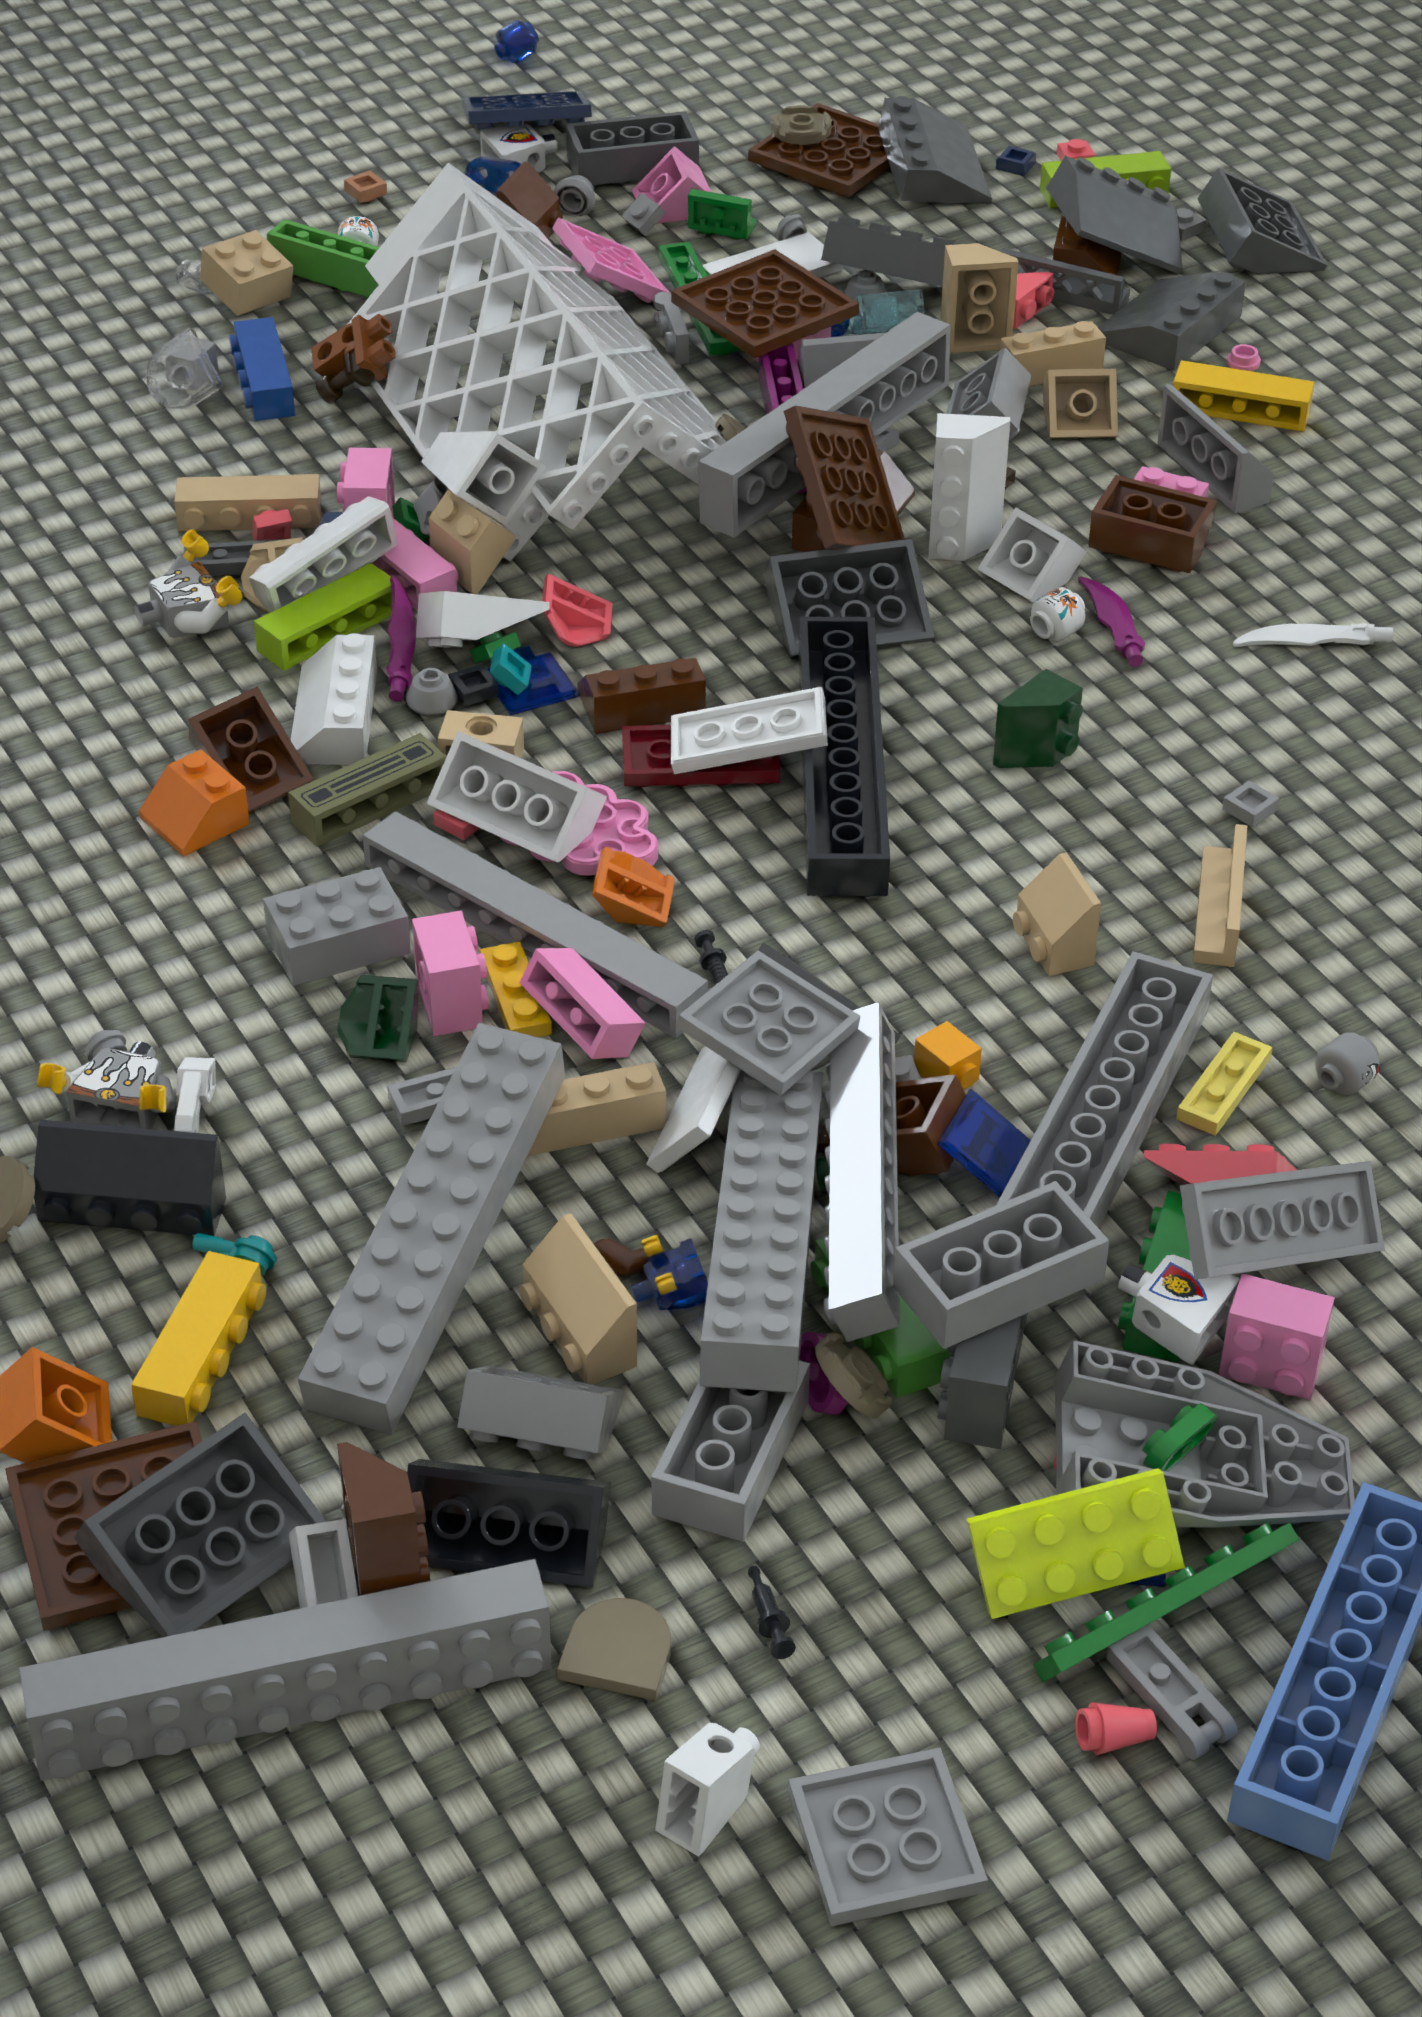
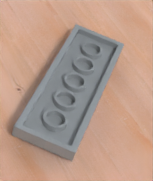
[1180,1161,1385,1280]

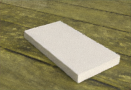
[702,232,843,278]
[671,687,828,774]
[647,1046,741,1173]

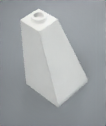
[421,431,547,526]

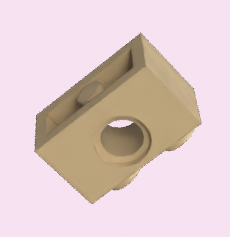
[438,710,524,758]

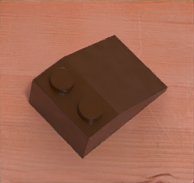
[188,686,314,814]
[818,1074,969,1176]

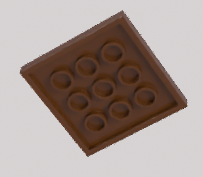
[748,103,890,197]
[671,249,859,358]
[783,405,905,550]
[5,1421,203,1631]

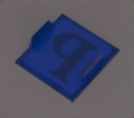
[487,645,580,716]
[937,1089,1031,1198]

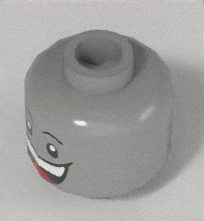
[1315,1033,1380,1096]

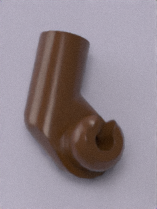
[594,1238,660,1277]

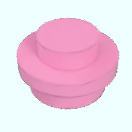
[1227,344,1261,371]

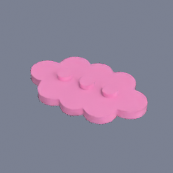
[500,771,658,876]

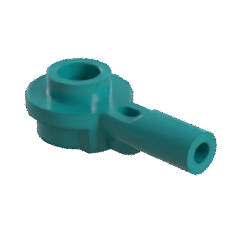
[192,1233,277,1276]

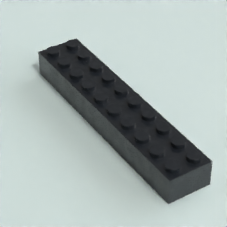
[799,617,890,897]

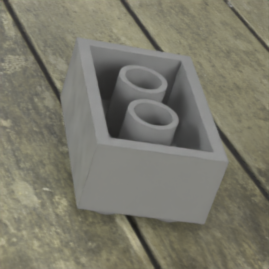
[263,867,411,986]

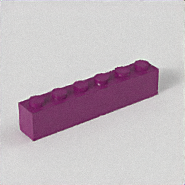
[759,343,807,494]

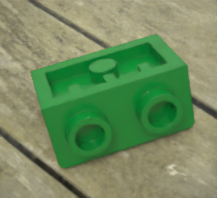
[688,189,756,240]

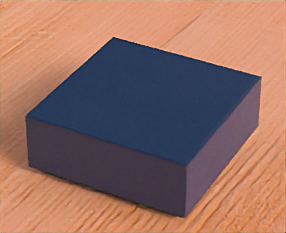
[996,146,1036,176]

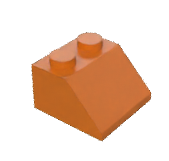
[139,749,250,857]
[0,1347,112,1463]

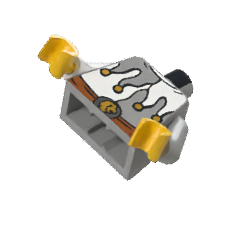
[134,529,242,638]
[36,1042,176,1129]

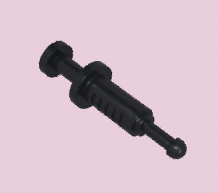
[694,930,728,985]
[748,1566,796,1659]

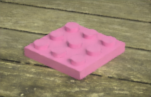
[552,217,671,303]

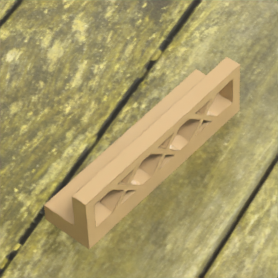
[1193,824,1248,967]

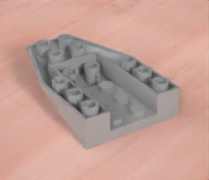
[1055,1340,1355,1528]

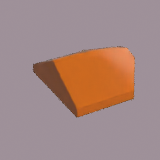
[592,847,675,927]

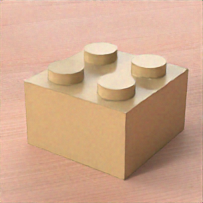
[200,230,293,316]

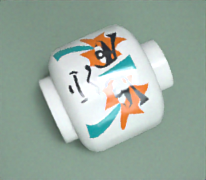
[338,216,379,247]
[1030,587,1085,641]

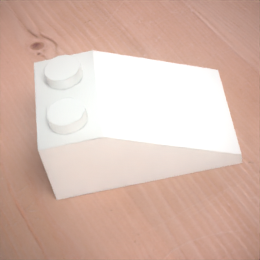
[416,591,550,648]

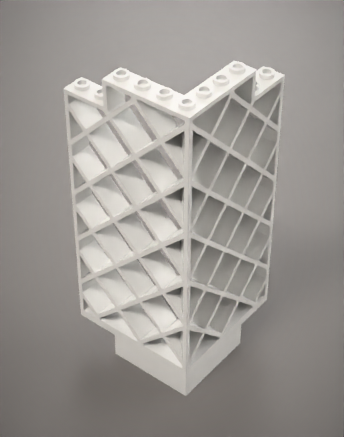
[348,163,727,561]

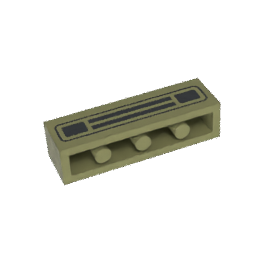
[288,733,447,847]

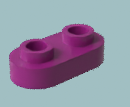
[799,1331,848,1415]

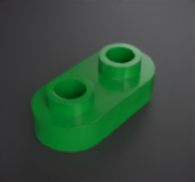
[1142,1403,1217,1472]

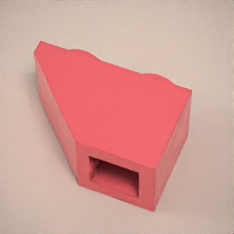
[1013,272,1054,329]

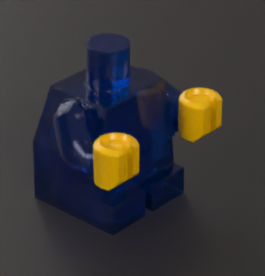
[631,1235,708,1310]

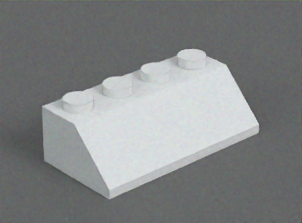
[928,413,1010,561]
[249,496,398,613]
[291,633,377,765]
[426,731,607,863]

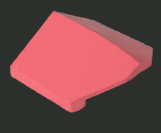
[542,574,613,647]

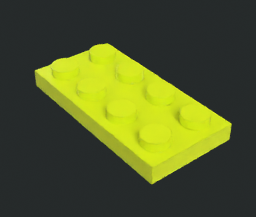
[966,1468,1185,1619]

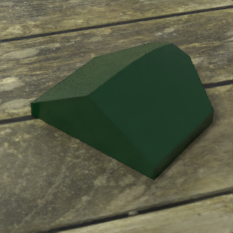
[337,975,419,1062]

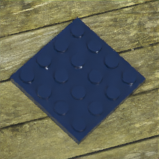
[462,91,592,129]

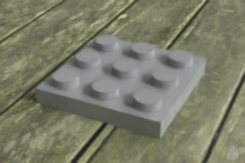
[677,951,861,1095]
[788,1748,988,1926]

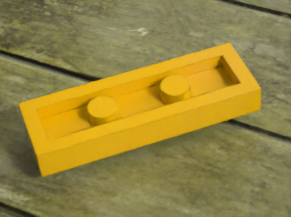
[480,941,552,1037]

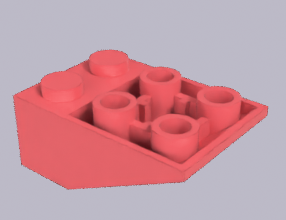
[1144,1144,1297,1185]

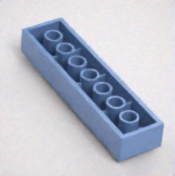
[1227,1482,1422,1861]

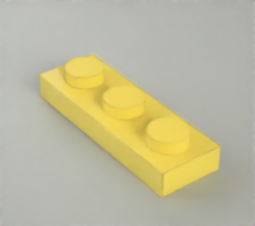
[1176,1031,1272,1136]

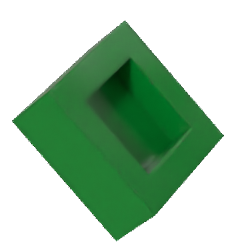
[392,497,430,543]
[469,630,521,663]

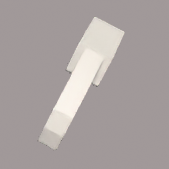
[174,1057,216,1133]

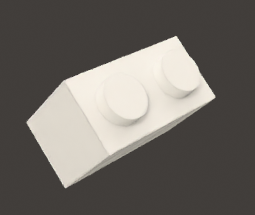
[289,1519,358,1608]

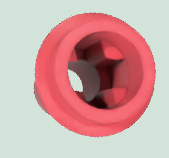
[1075,1702,1157,1755]

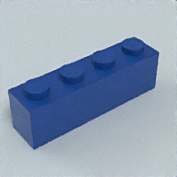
[229,317,295,421]

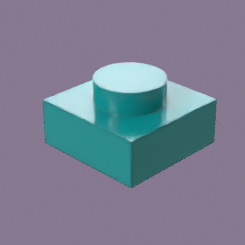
[490,643,532,695]

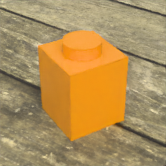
[914,1021,982,1089]

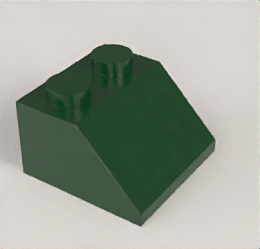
[993,669,1083,768]

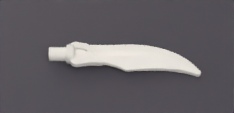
[1233,623,1393,647]

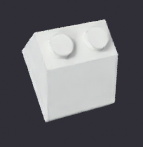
[978,507,1087,602]

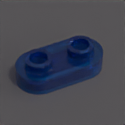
[465,156,521,192]

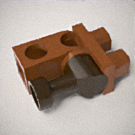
[311,314,396,404]

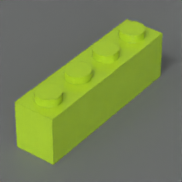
[1040,151,1171,208]
[254,563,392,671]

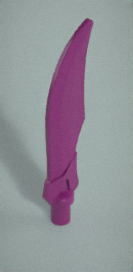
[386,575,416,702]
[1078,576,1145,667]

